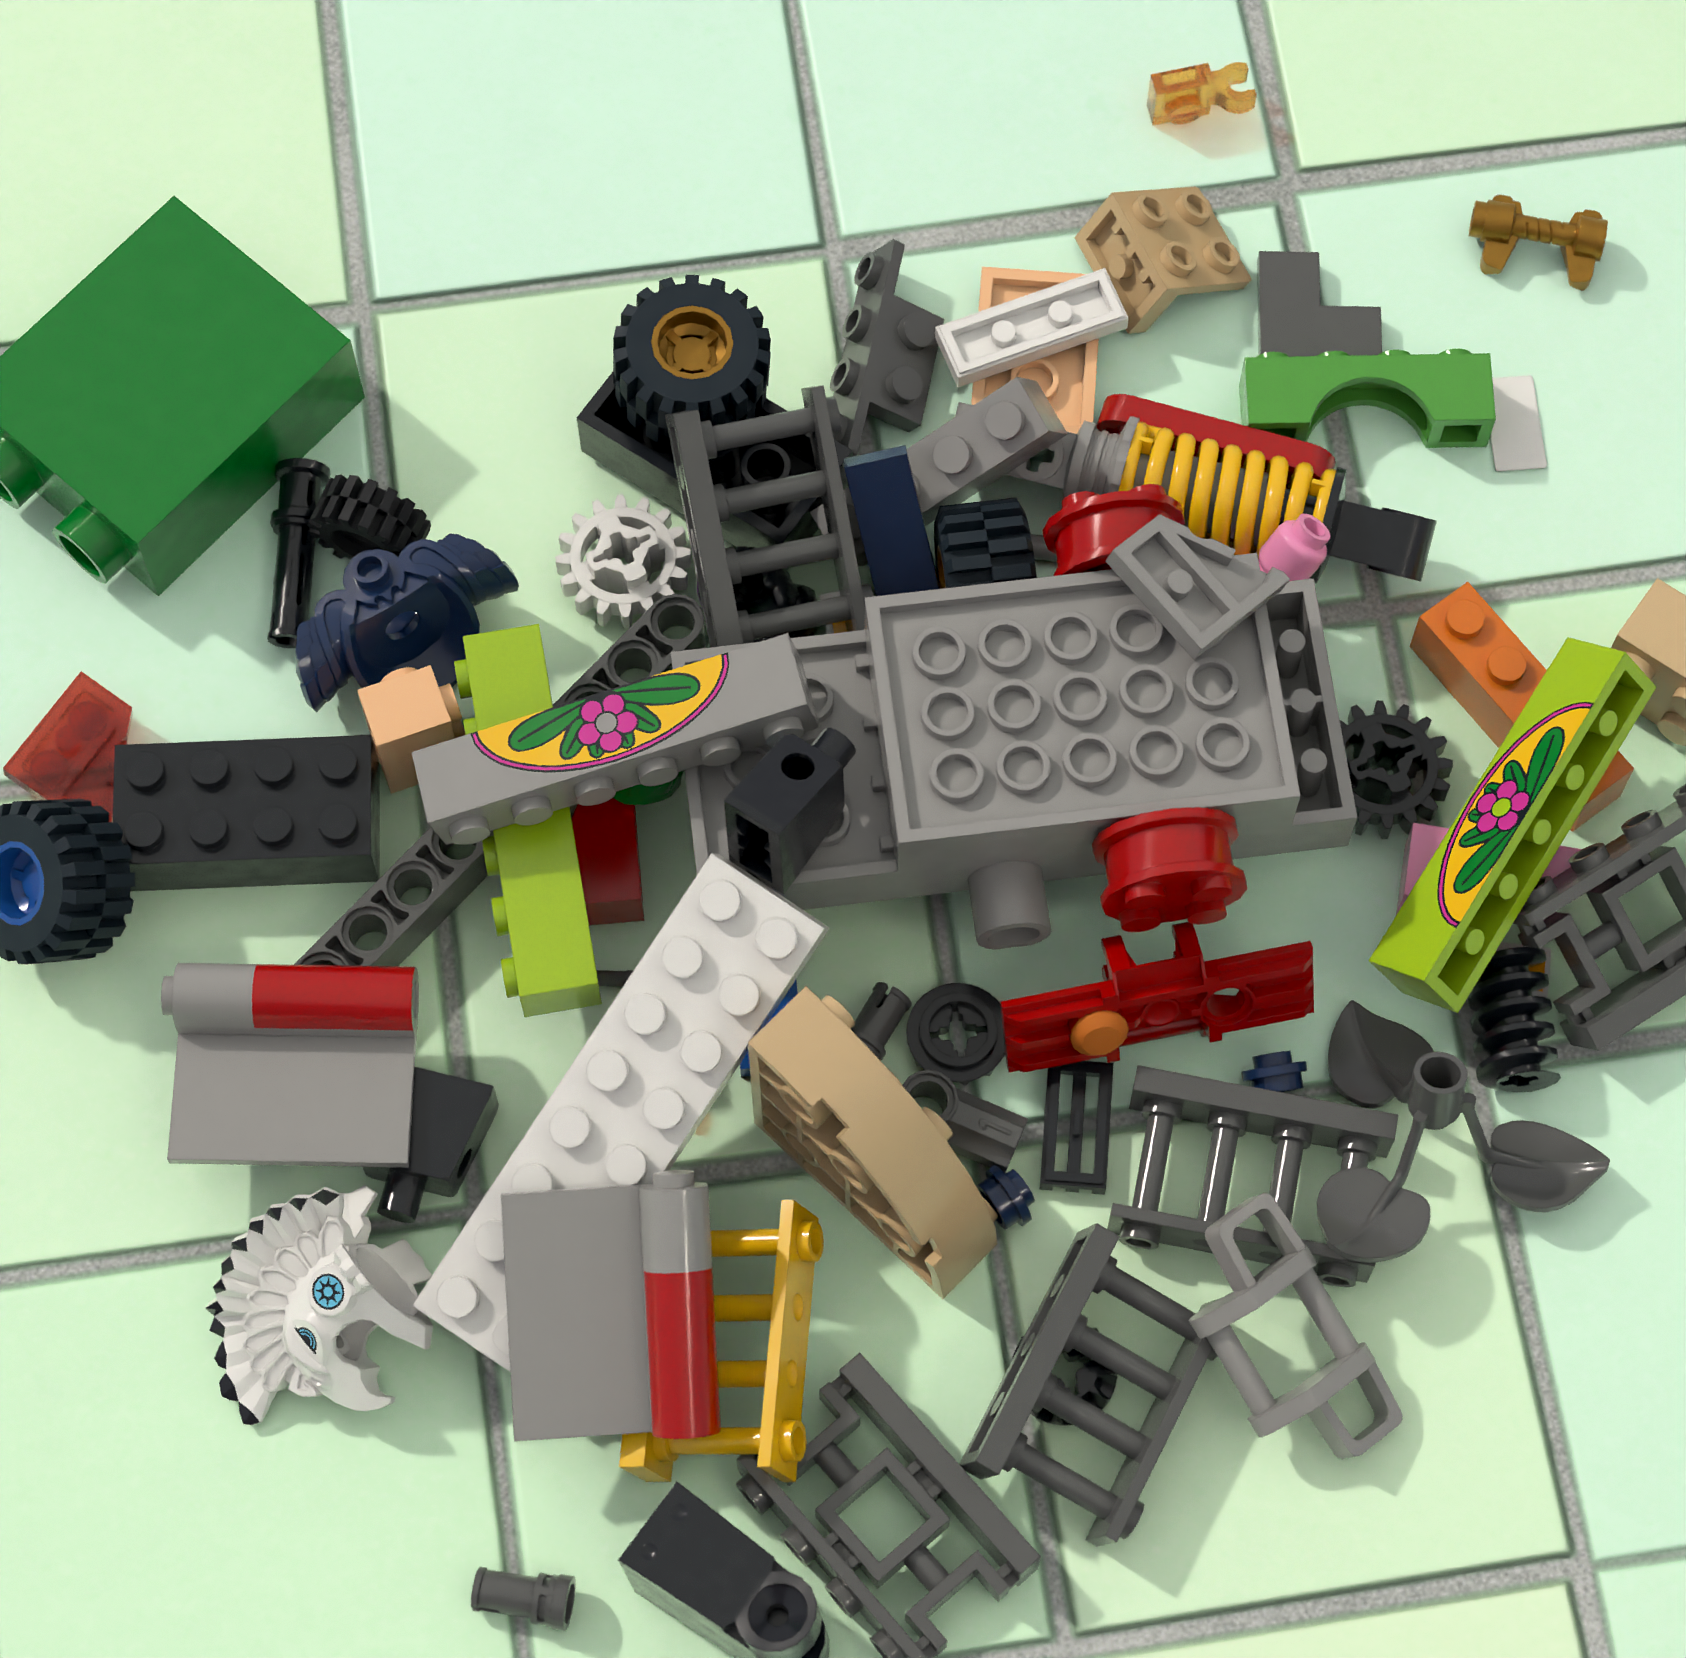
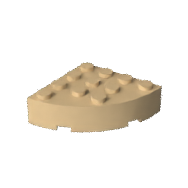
[748,986,998,1299]

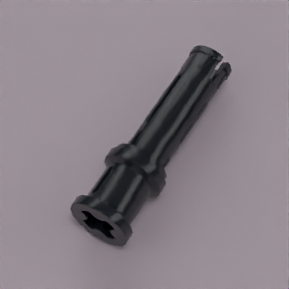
[267,458,331,649]

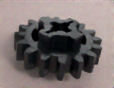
[1340,700,1453,839]

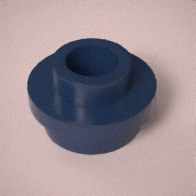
[1241,1050,1308,1092]
[976,1165,1035,1230]

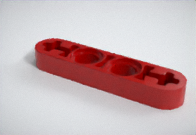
[1097,394,1336,487]

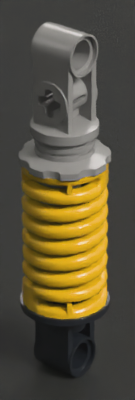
[955,402,1437,584]

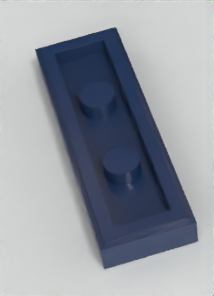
[844,445,940,596]

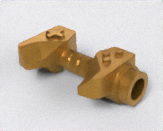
[1468,194,1608,291]

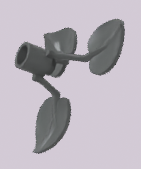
[1316,1000,1610,1263]

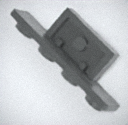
[830,239,944,457]

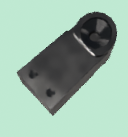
[618,1481,830,1658]

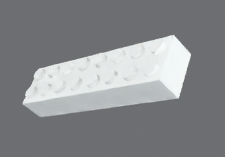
[412,853,830,1372]

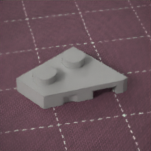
[1106,514,1290,659]

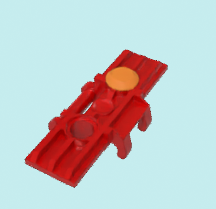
[1001,922,1314,1073]

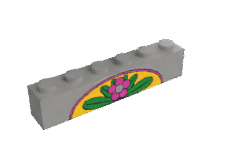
[411,633,820,845]

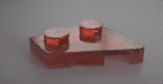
[3,671,133,822]

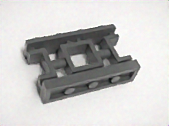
[1513,784,1686,1051]
[736,1352,1041,1658]

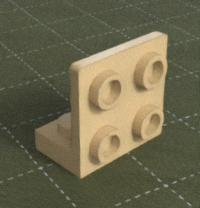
[1074,187,1251,334]

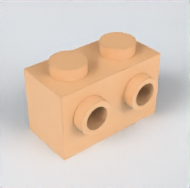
[357,665,465,794]

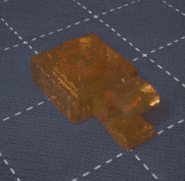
[1147,62,1257,126]

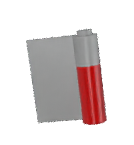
[161,963,419,1167]
[501,1170,721,1442]

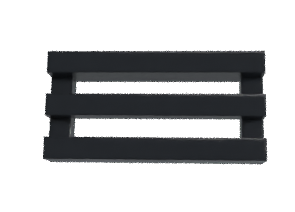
[1039,1061,1114,1195]

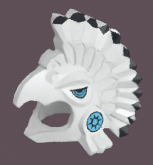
[205,1185,433,1425]

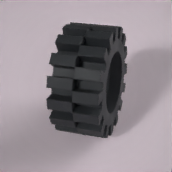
[308,474,431,560]

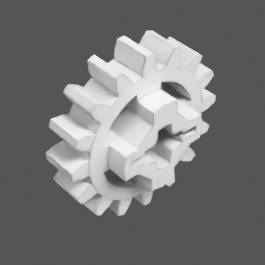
[555,494,692,629]

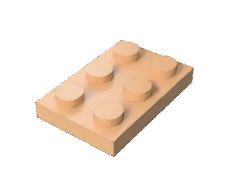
[971,267,1099,434]

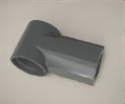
[902,1070,1028,1173]

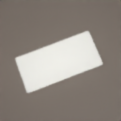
[1490,375,1547,471]

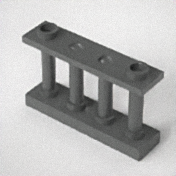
[665,385,874,647]
[1107,1065,1399,1287]
[959,1223,1220,1547]

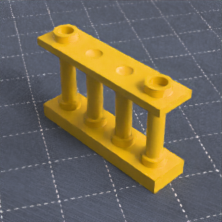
[619,1200,824,1482]

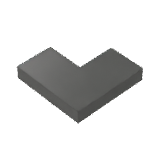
[1257,251,1382,357]

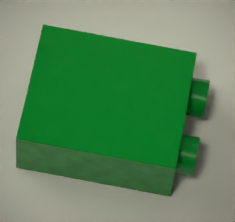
[0,196,365,596]

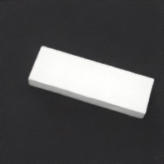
[935,268,1129,388]

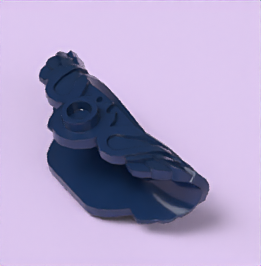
[295,533,519,713]

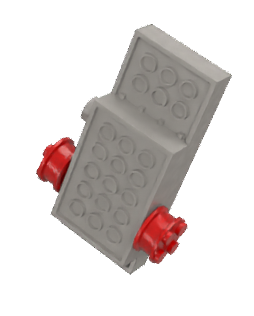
[671,484,1357,950]

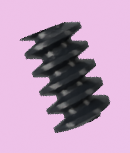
[1468,947,1561,1092]

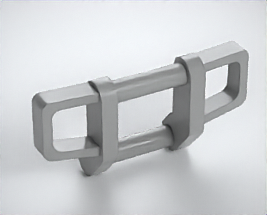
[1188,1193,1403,1459]

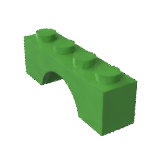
[1239,348,1496,448]

